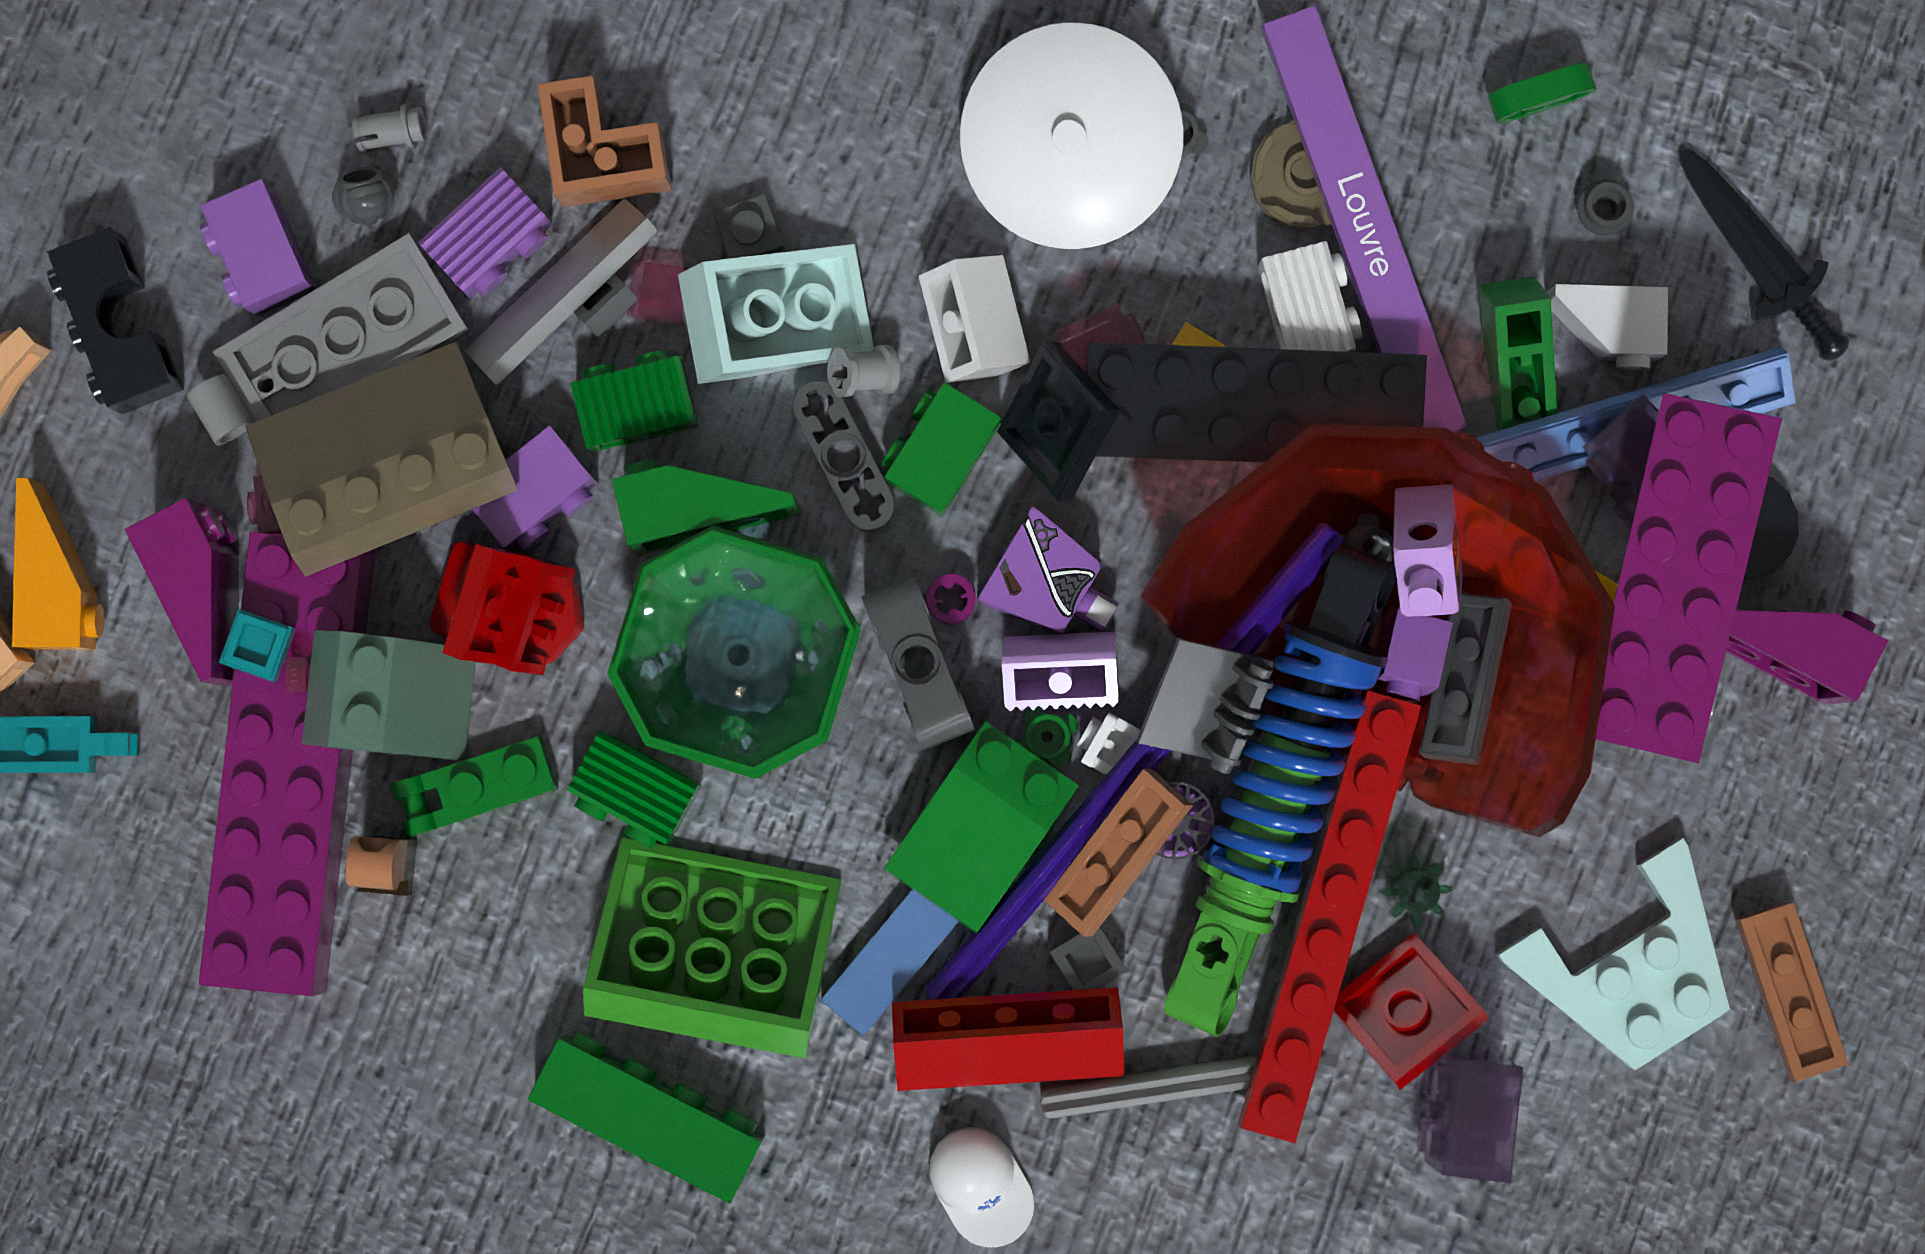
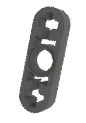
[793,381,895,532]

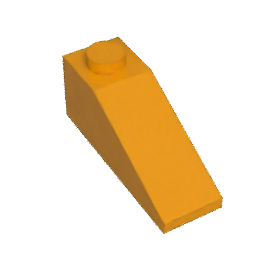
[12,478,105,650]

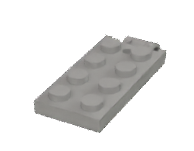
[187,233,470,445]

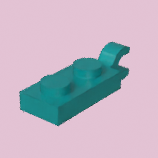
[0,716,139,773]

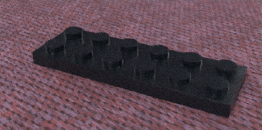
[1085,342,1427,468]

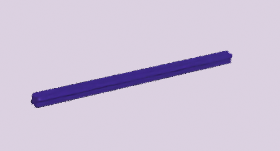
[925,523,1346,1000]

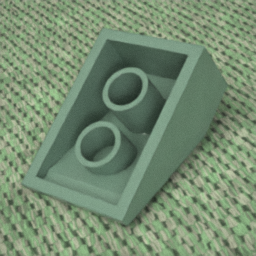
[302,630,476,760]

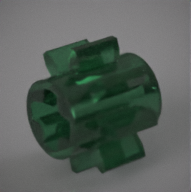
[1378,855,1452,926]

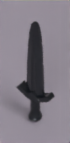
[1679,149,1849,361]

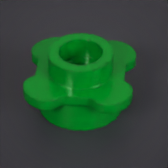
[1018,706,1078,768]

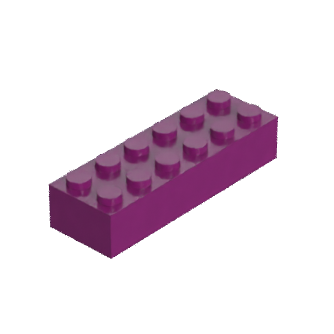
[1582,393,1782,764]

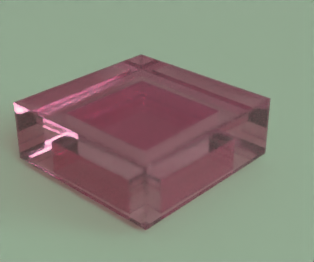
[627,260,689,325]

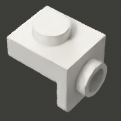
[1077,712,1141,775]

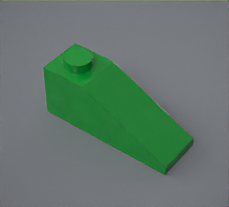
[1479,277,1557,431]

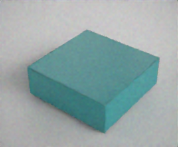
[219,609,296,682]

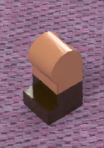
[346,835,417,896]

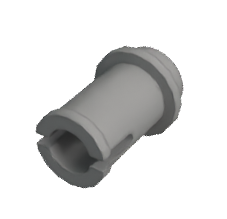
[352,103,427,152]

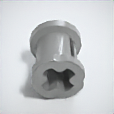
[827,345,901,398]

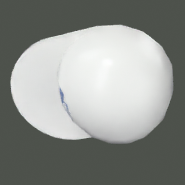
[929,1126,1034,1248]

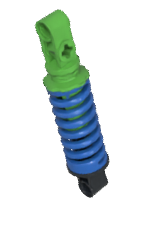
[1164,544,1396,1037]

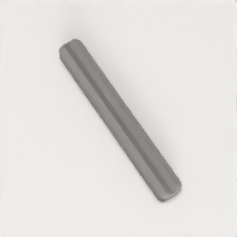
[1040,1056,1257,1119]

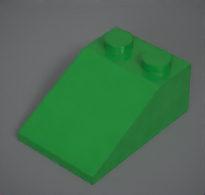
[612,460,802,555]
[884,721,1079,933]

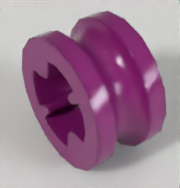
[926,574,976,625]

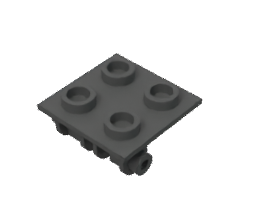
[1136,637,1274,774]

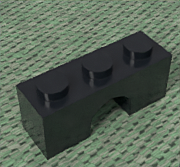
[47,227,184,414]

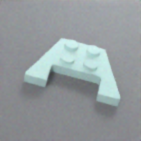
[1495,838,1730,1070]

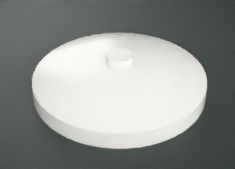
[960,23,1184,249]

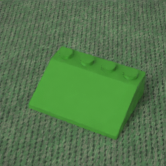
[583,837,841,1059]

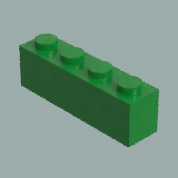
[527,1031,765,1204]

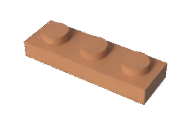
[1044,769,1193,937]
[1735,902,1849,1082]

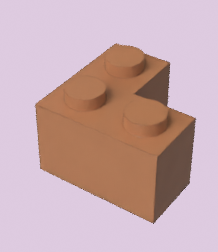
[537,76,672,208]

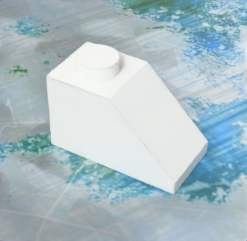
[1546,284,1668,371]

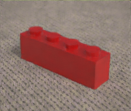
[892,987,1124,1091]

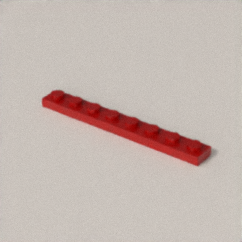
[1238,690,1421,1143]

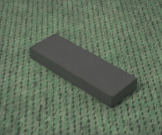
[1419,593,1512,765]

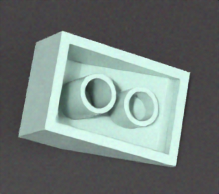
[678,244,874,384]

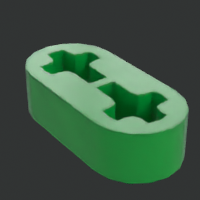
[1488,62,1597,124]

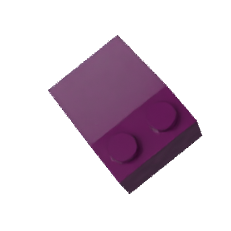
[124,498,239,686]
[1726,610,1888,705]

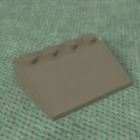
[245,342,518,577]

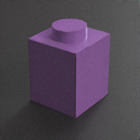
[1375,608,1453,702]

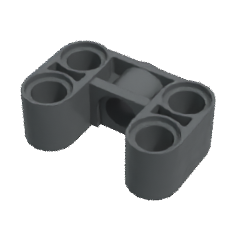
[861,576,975,751]

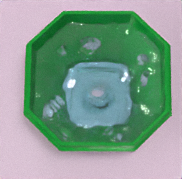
[607,525,861,779]

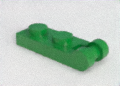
[390,736,558,838]

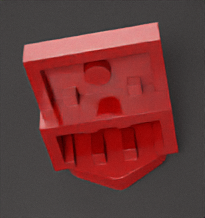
[430,542,584,675]

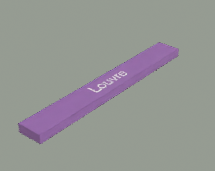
[1260,5,1468,443]

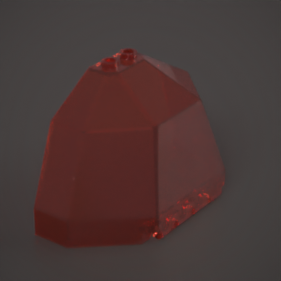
[1140,424,1615,837]

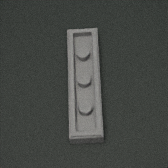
[464,198,658,385]

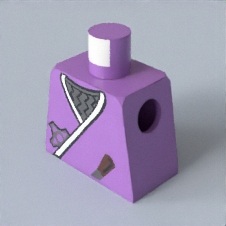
[977,507,1119,634]

